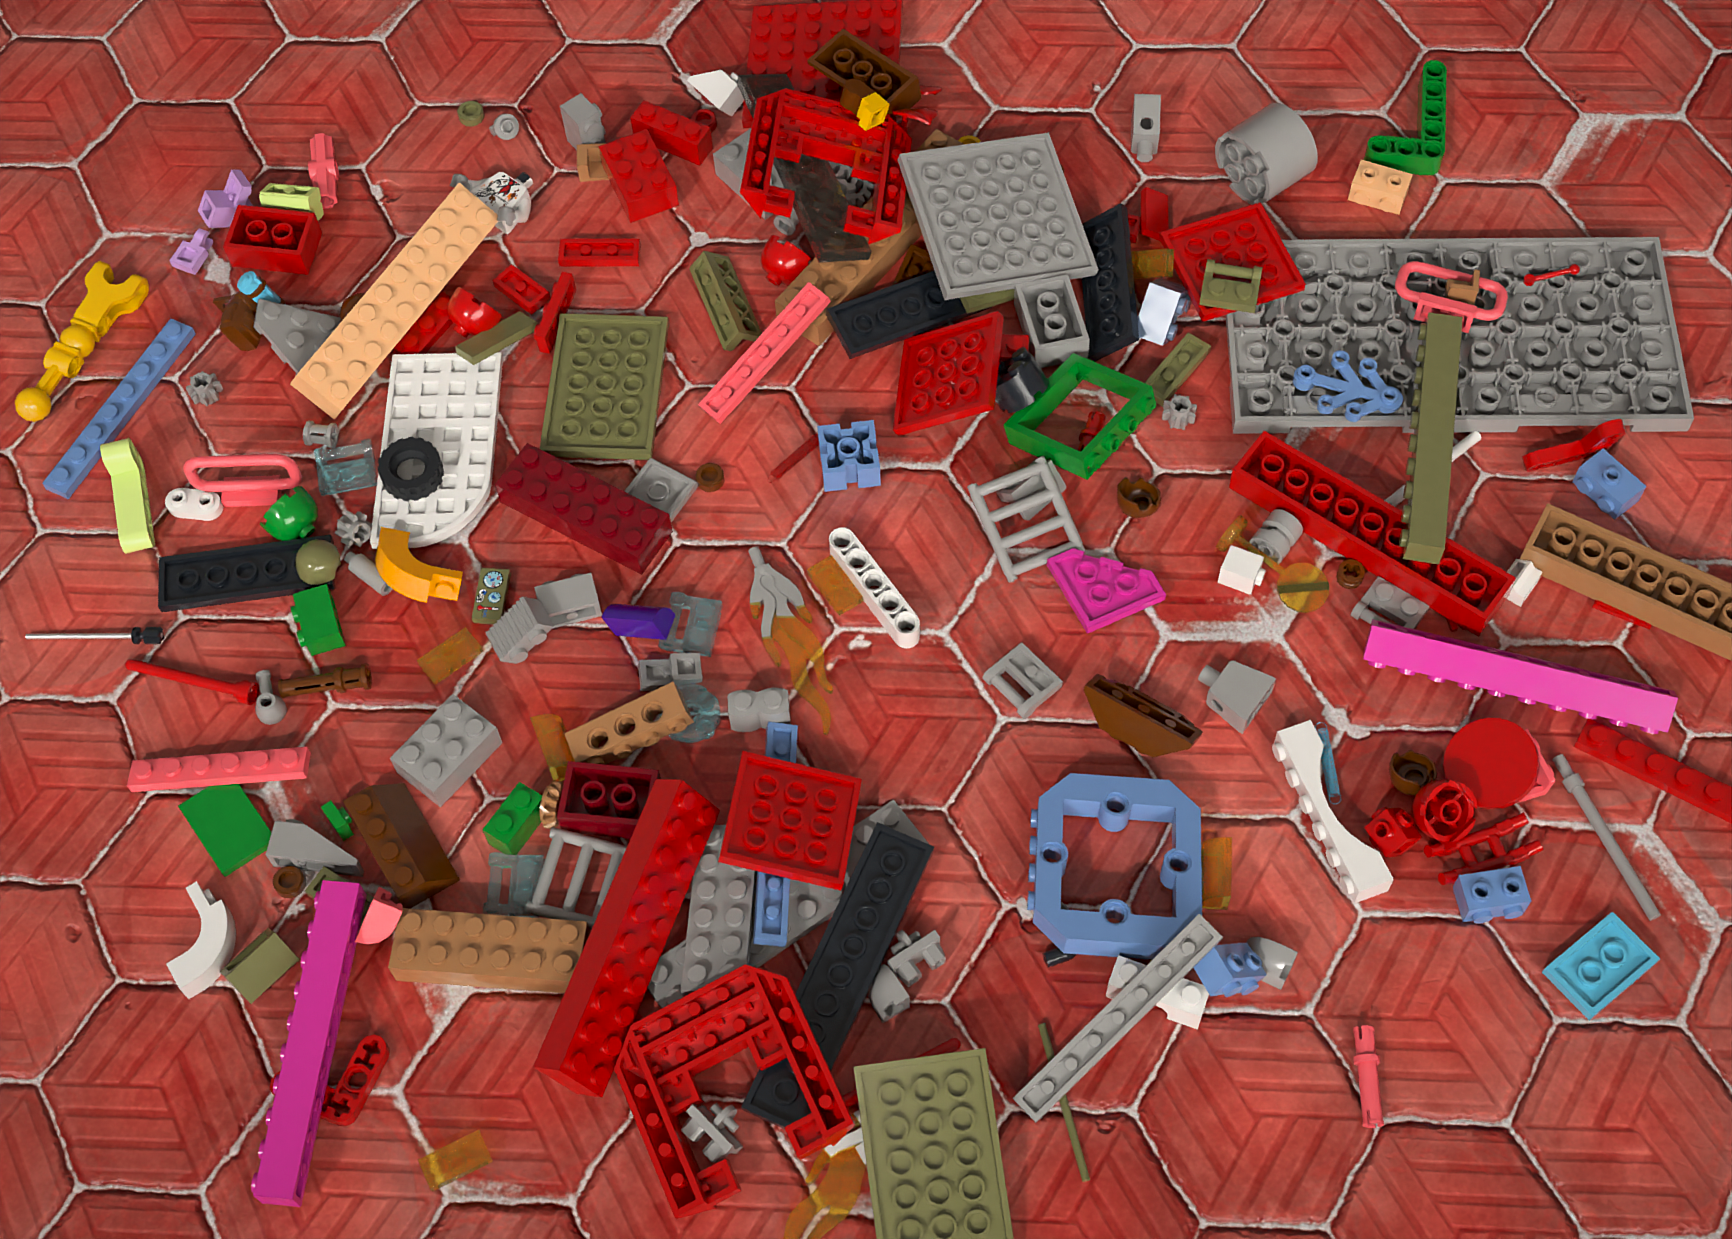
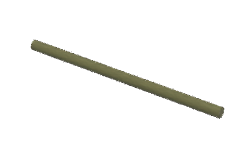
[1038,1023,1090,1182]

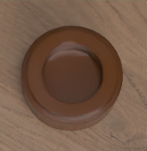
[695,463,724,492]
[273,866,306,898]

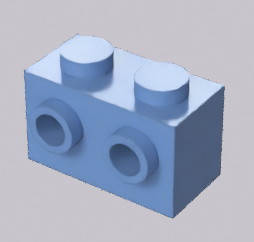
[1453,866,1531,924]
[1194,942,1267,997]

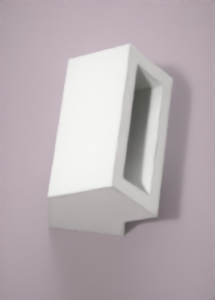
[1507,559,1543,607]

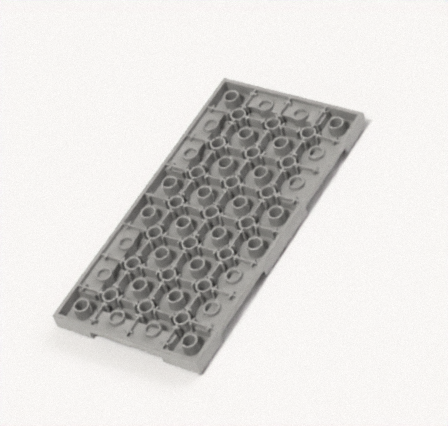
[1225,237,1694,434]

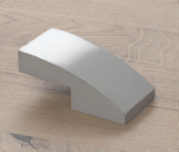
[638,653,702,691]

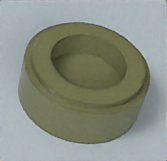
[457,101,484,127]

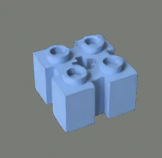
[817,420,881,492]

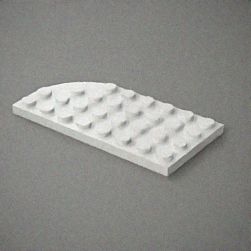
[370,352,503,549]

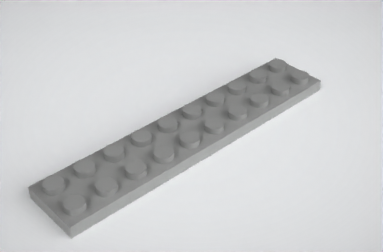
[647,799,930,1009]

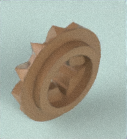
[540,780,564,829]

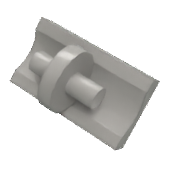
[888,930,946,987]
[681,1103,743,1163]

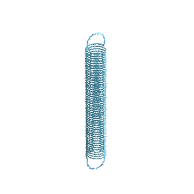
[1315,722,1341,804]

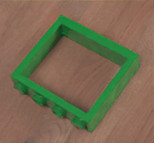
[1004,353,1157,480]

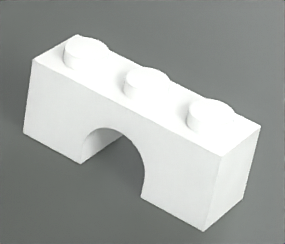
[1106,955,1209,1030]

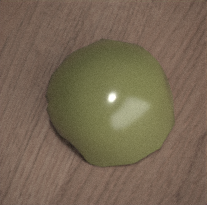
[295,539,341,585]

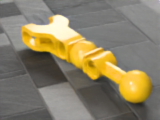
[15,261,149,422]

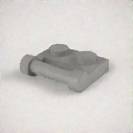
[1350,576,1430,629]
[982,642,1063,719]

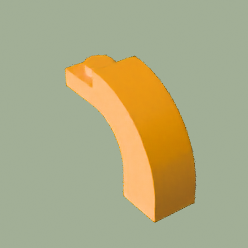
[375,527,463,603]

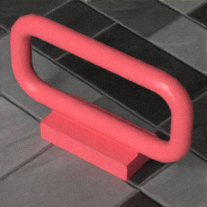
[1395,261,1508,333]
[183,454,302,507]

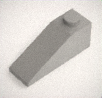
[266,819,364,877]

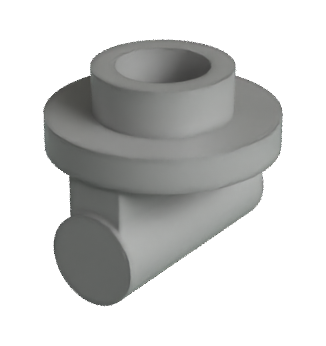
[489,113,519,140]

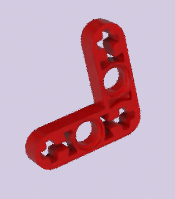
[1522,419,1626,472]
[270,1035,390,1126]

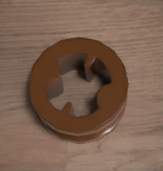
[1336,559,1365,589]

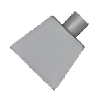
[1131,94,1161,162]
[1198,661,1276,734]

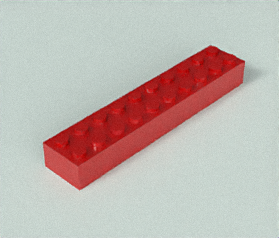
[1229,431,1516,637]
[533,779,720,1098]

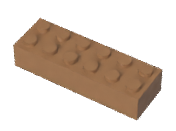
[388,908,591,993]

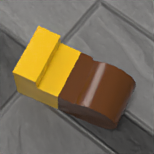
[840,79,890,131]

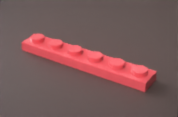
[698,282,831,424]
[127,747,311,792]

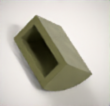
[220,928,299,1004]

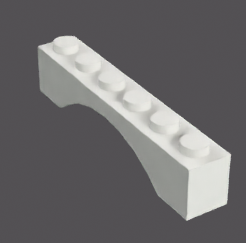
[1272,720,1394,904]

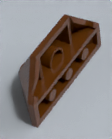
[1083,674,1203,758]

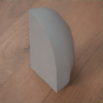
[1247,937,1298,990]
[868,964,910,1023]

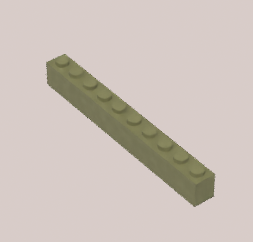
[1399,312,1463,564]

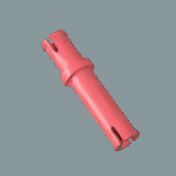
[1353,1025,1384,1128]

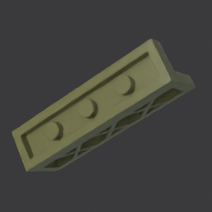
[689,251,762,351]

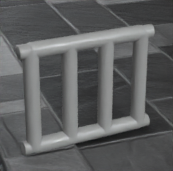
[967,456,1086,583]
[524,827,627,930]

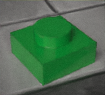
[321,800,354,841]

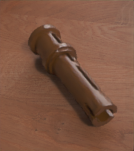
[278,663,372,698]

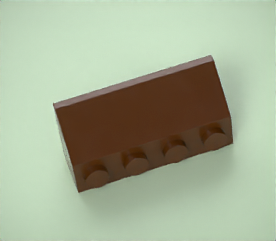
[807,29,921,114]
[343,783,460,909]

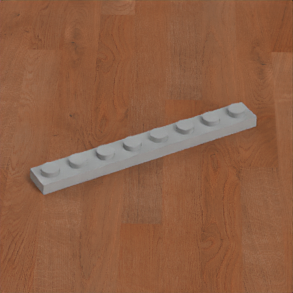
[1013,914,1223,1123]

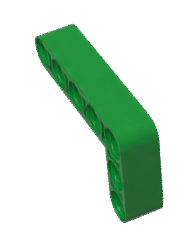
[1364,60,1447,176]

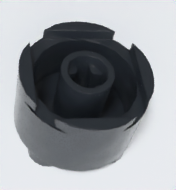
[995,347,1049,413]

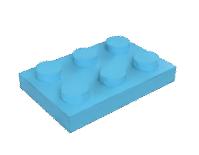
[1542,912,1660,1021]

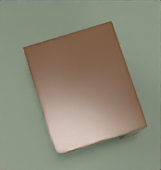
[577,143,609,182]
[1444,269,1480,305]

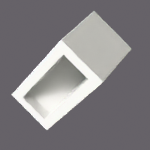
[687,70,750,116]

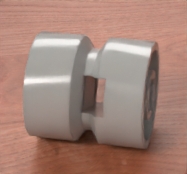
[1249,509,1303,564]

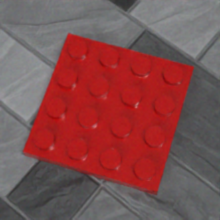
[1159,202,1306,322]
[893,311,1004,436]
[718,751,862,891]

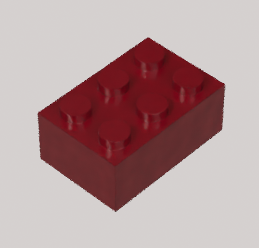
[557,761,661,839]

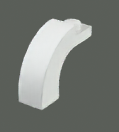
[166,881,236,999]

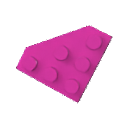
[1047,548,1166,634]

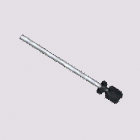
[26,627,164,644]

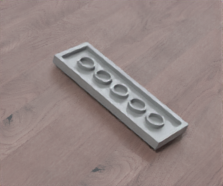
[681,825,757,997]

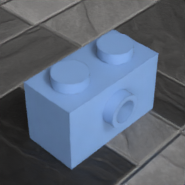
[1572,448,1646,520]

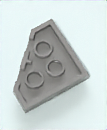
[254,299,341,376]

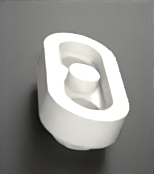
[165,488,223,521]

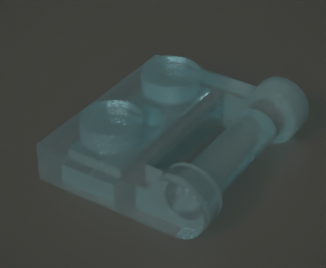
[314,439,377,496]
[658,592,723,657]
[482,852,545,918]

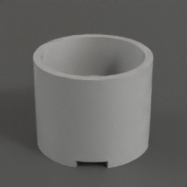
[1215,103,1318,205]

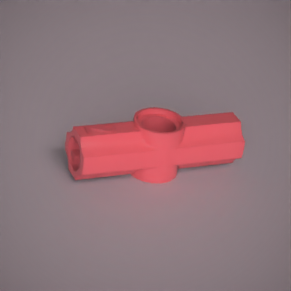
[308,133,339,209]

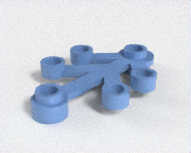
[1293,350,1403,422]

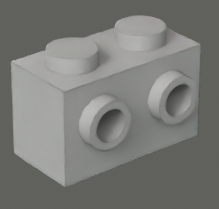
[560,93,606,150]

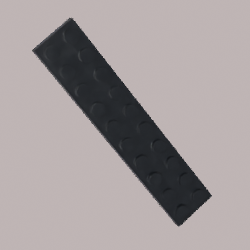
[741,822,934,1129]

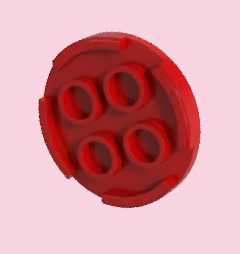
[1443,718,1539,809]

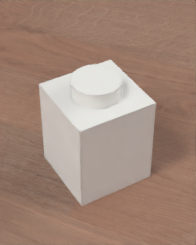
[1218,545,1266,595]

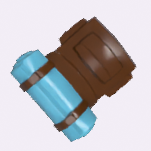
[213,271,286,351]

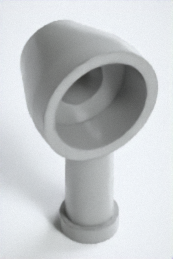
[255,670,287,725]

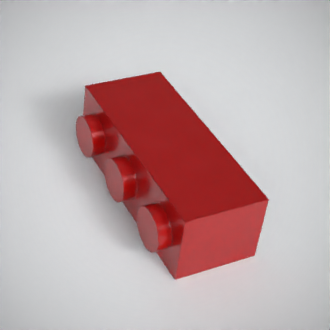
[630,100,713,166]

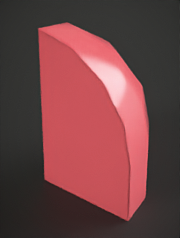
[355,887,403,944]

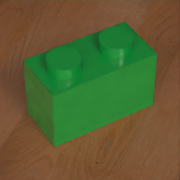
[291,584,346,656]
[483,782,543,859]

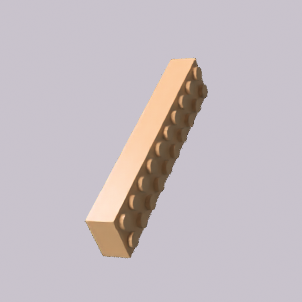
[290,183,498,419]

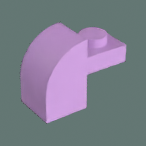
[198,170,253,228]

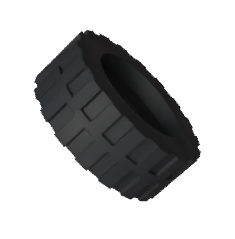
[377,437,444,502]

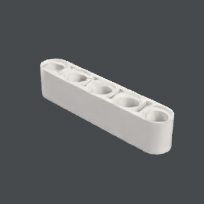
[829,527,920,648]

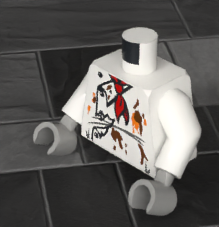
[450,172,533,235]

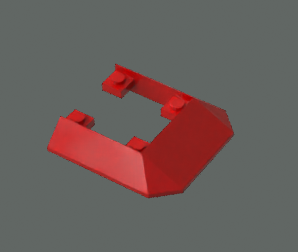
[740,88,912,245]
[614,964,855,1219]

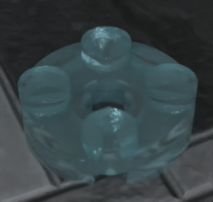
[660,684,721,743]

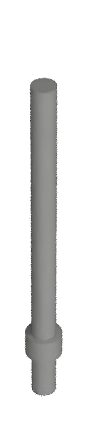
[1552,754,1661,921]

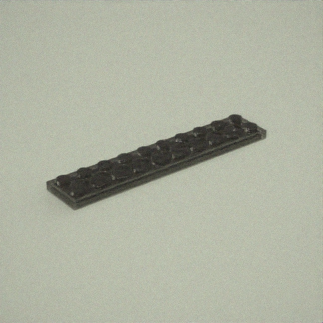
[737,74,871,263]

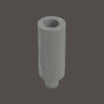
[344,552,393,596]

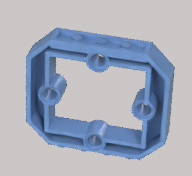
[1027,773,1202,960]

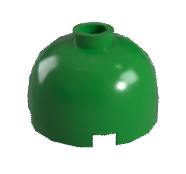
[260,486,318,541]

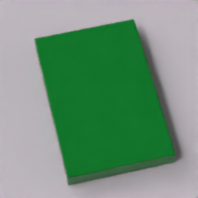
[178,784,271,877]

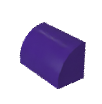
[601,604,675,640]

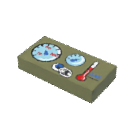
[472,568,511,624]

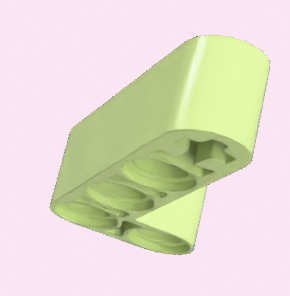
[100,438,155,554]

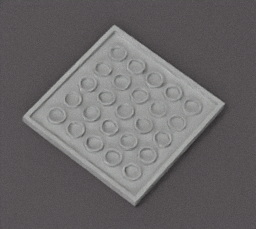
[898,132,1099,300]

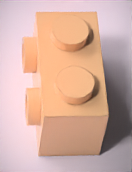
[1348,160,1413,215]

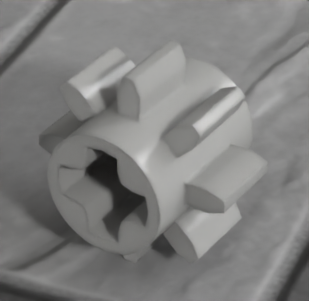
[186,371,224,406]
[1162,394,1197,430]
[335,511,372,547]

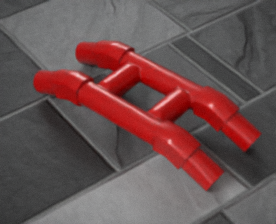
[1424,812,1544,885]

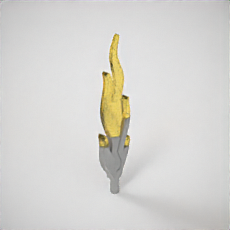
[748,546,833,735]

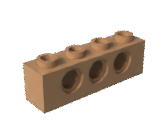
[564,681,694,765]

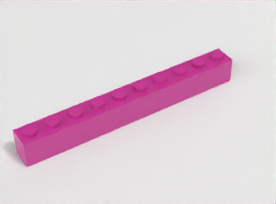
[1363,619,1678,734]
[251,880,367,1207]

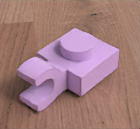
[170,228,213,275]

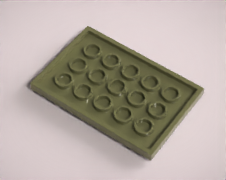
[539,313,669,460]
[853,1048,1014,1239]

